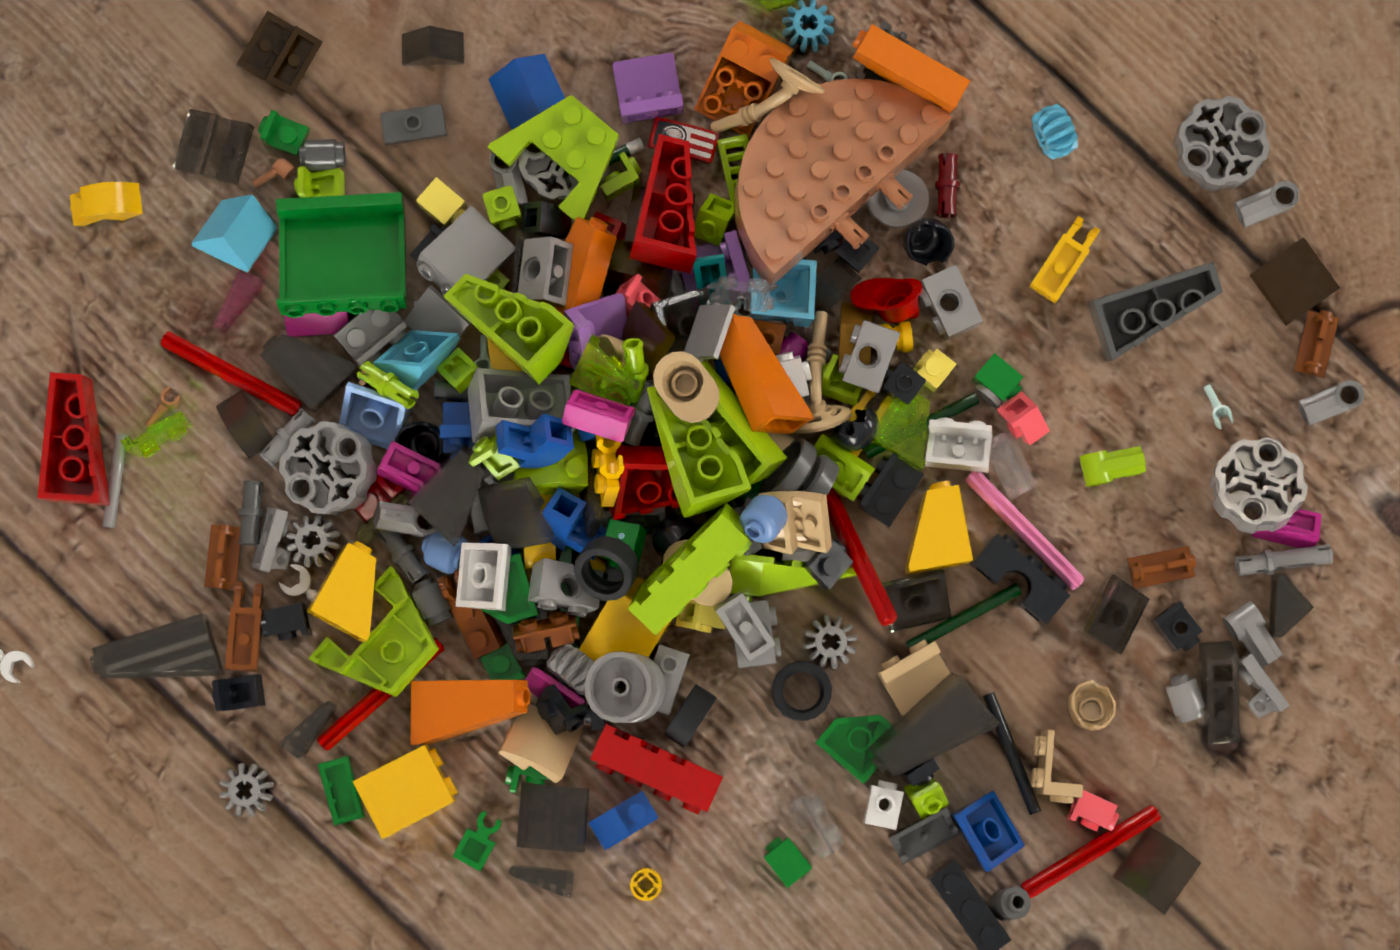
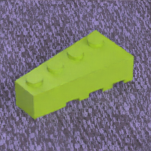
[701,361,787,485]
[628,503,752,635]

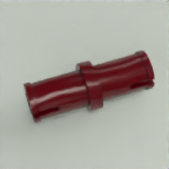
[935,153,960,218]

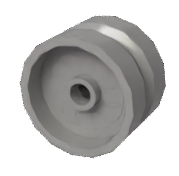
[585,651,666,723]

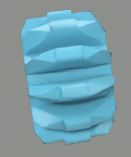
[782,0,834,53]
[1032,104,1078,160]

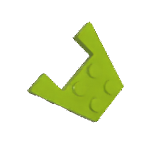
[487,95,620,222]
[309,565,439,697]

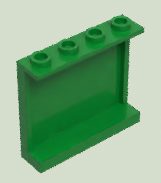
[276,192,407,318]

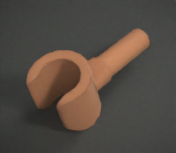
[252,158,297,188]
[145,387,181,428]

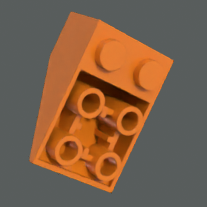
[694,21,795,138]

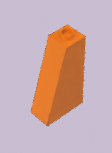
[852,24,970,114]
[554,217,617,346]
[719,314,814,434]
[410,680,531,745]

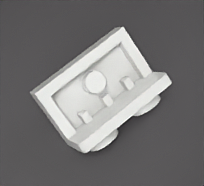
[925,418,993,473]

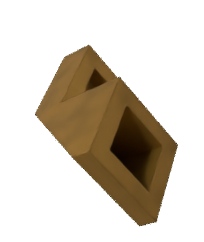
[838,302,872,373]

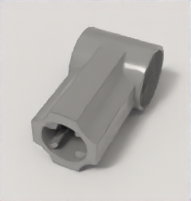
[489,152,529,209]
[1234,181,1300,228]
[1298,380,1365,426]
[373,501,441,538]
[1223,601,1282,668]

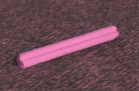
[965,471,1085,590]

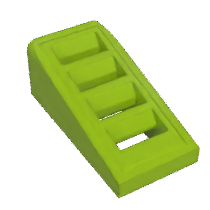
[717,134,749,202]

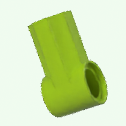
[1079,446,1146,487]

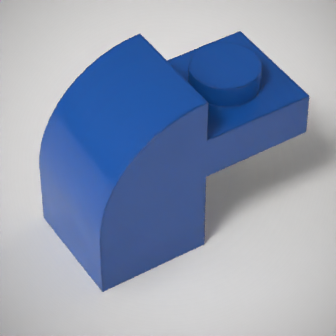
[440,402,475,453]
[495,414,574,468]
[540,487,607,560]
[588,790,659,850]

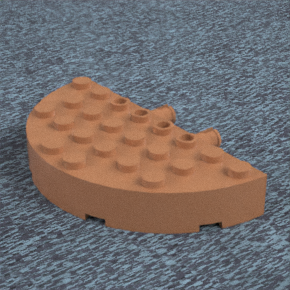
[734,79,952,287]

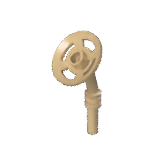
[711,57,825,133]
[795,311,851,433]

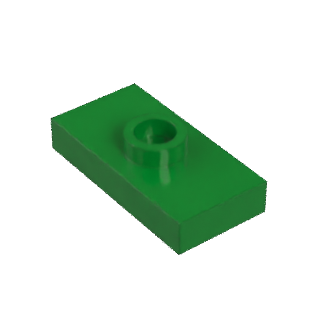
[317,755,366,826]

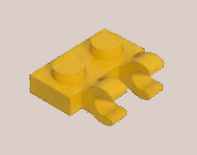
[591,435,624,507]

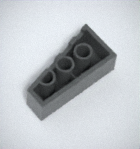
[1087,262,1223,361]

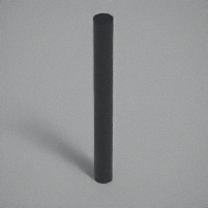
[982,692,1041,815]

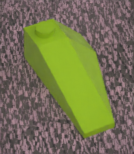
[444,273,574,385]
[647,386,751,518]
[514,388,588,496]
[729,554,857,602]

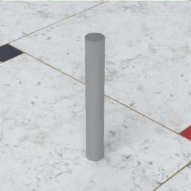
[102,433,128,528]

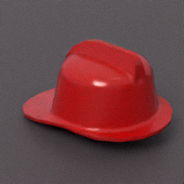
[850,278,923,323]

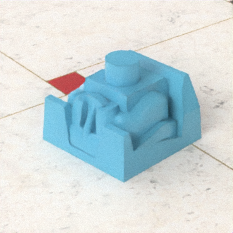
[750,259,817,327]

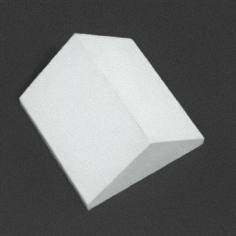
[456,543,512,611]

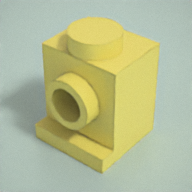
[913,349,956,393]
[675,600,725,633]

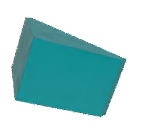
[693,254,731,305]

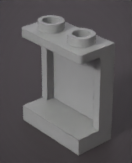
[416,206,517,296]

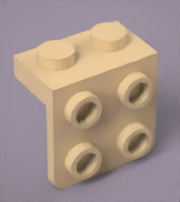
[877,639,962,726]
[1031,730,1083,804]

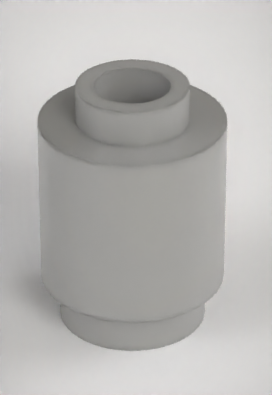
[1165,673,1205,723]

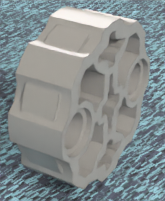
[1173,96,1270,192]
[519,143,611,205]
[279,421,378,515]
[1210,437,1308,534]

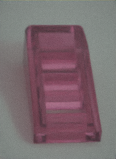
[213,270,266,333]

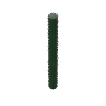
[863,392,980,459]
[905,583,1022,653]

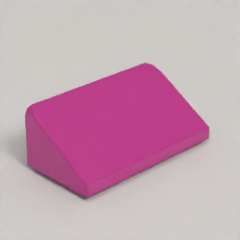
[284,312,349,337]
[562,389,636,442]
[376,441,449,501]
[1252,509,1322,548]
[526,667,587,709]

